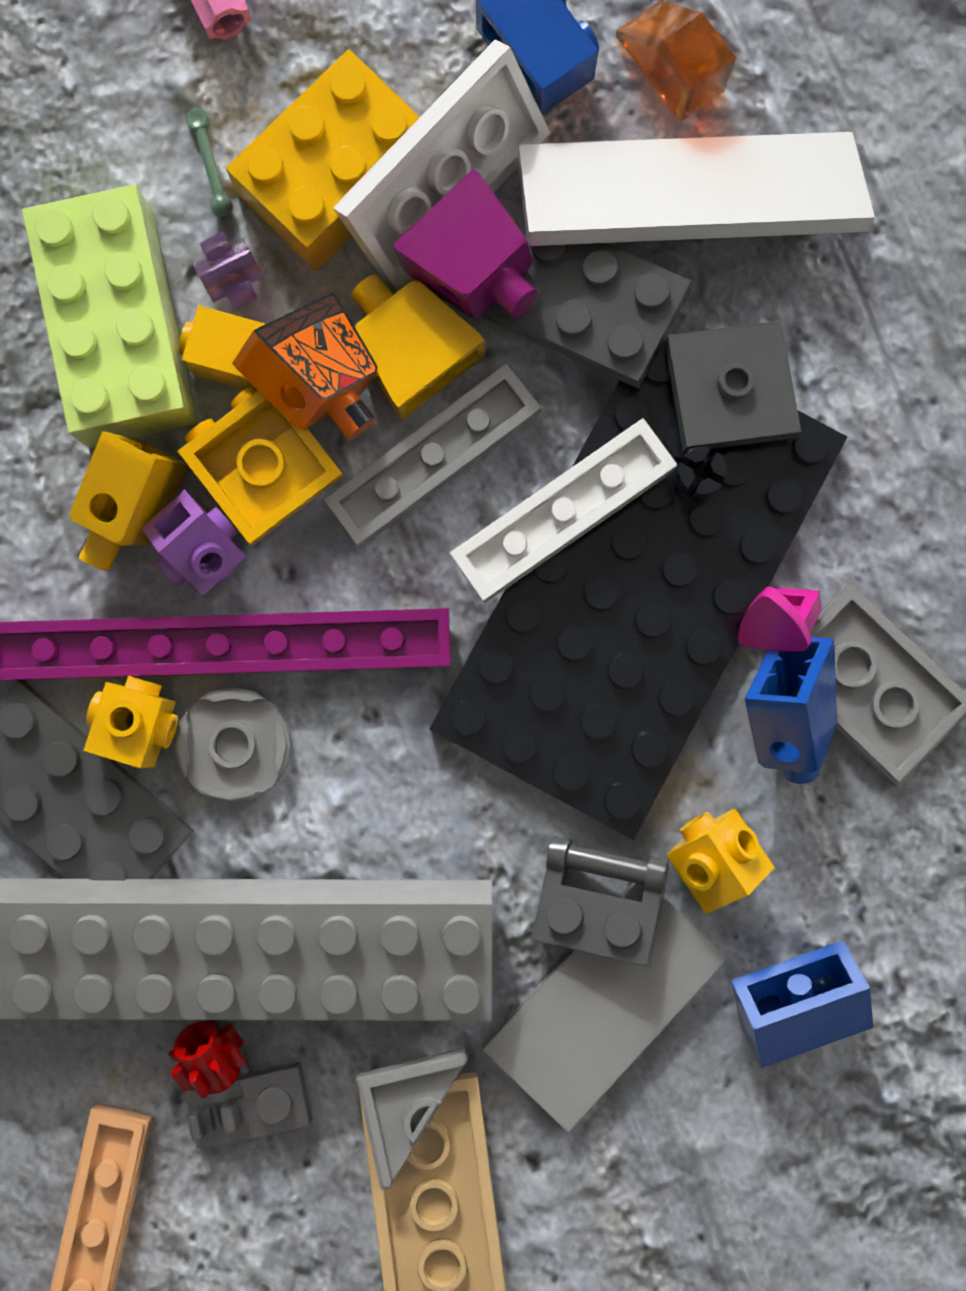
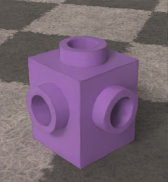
[141,489,246,596]

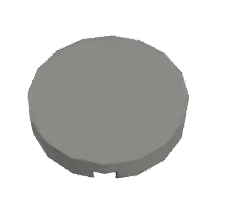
[174,687,292,803]

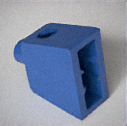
[745,637,837,784]

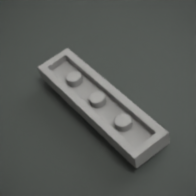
[323,363,541,548]

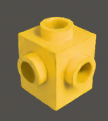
[83,676,178,768]
[666,808,775,914]

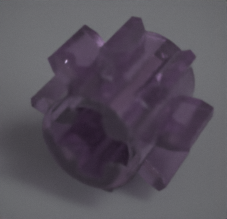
[192,231,264,309]

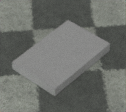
[794,584,966,787]

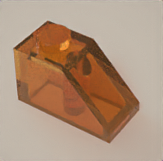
[616,0,736,122]

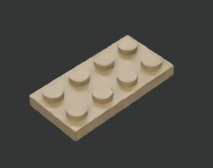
[359,1072,506,1291]

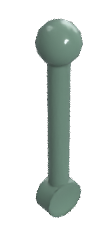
[186,108,233,218]

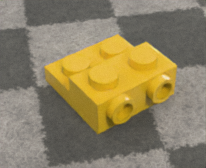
[177,385,344,546]

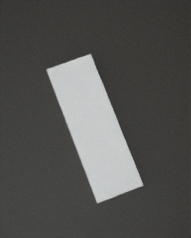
[518,132,875,246]

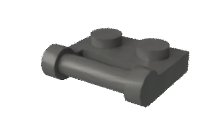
[531,836,669,967]

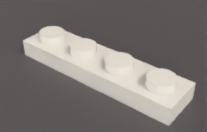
[450,418,678,604]

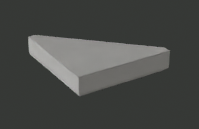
[356,1048,467,1190]

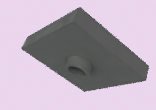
[664,321,802,453]

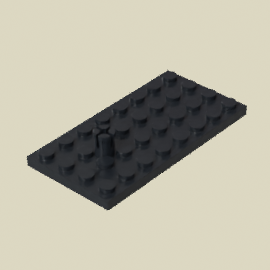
[429,341,848,841]

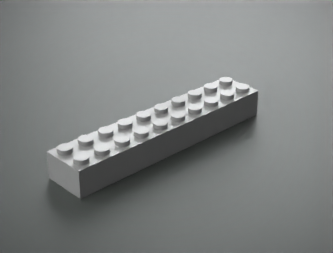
[0,878,492,1021]

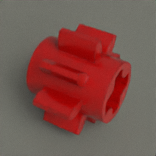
[168,1020,247,1099]

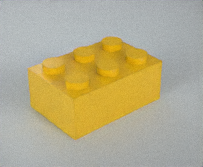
[225,49,420,272]

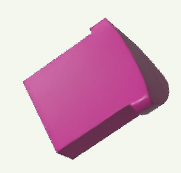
[738,587,822,652]

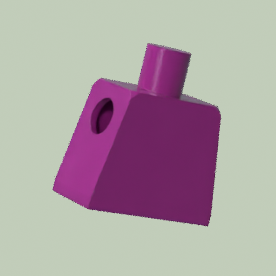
[392,168,537,318]

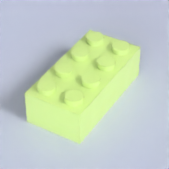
[22,184,198,448]

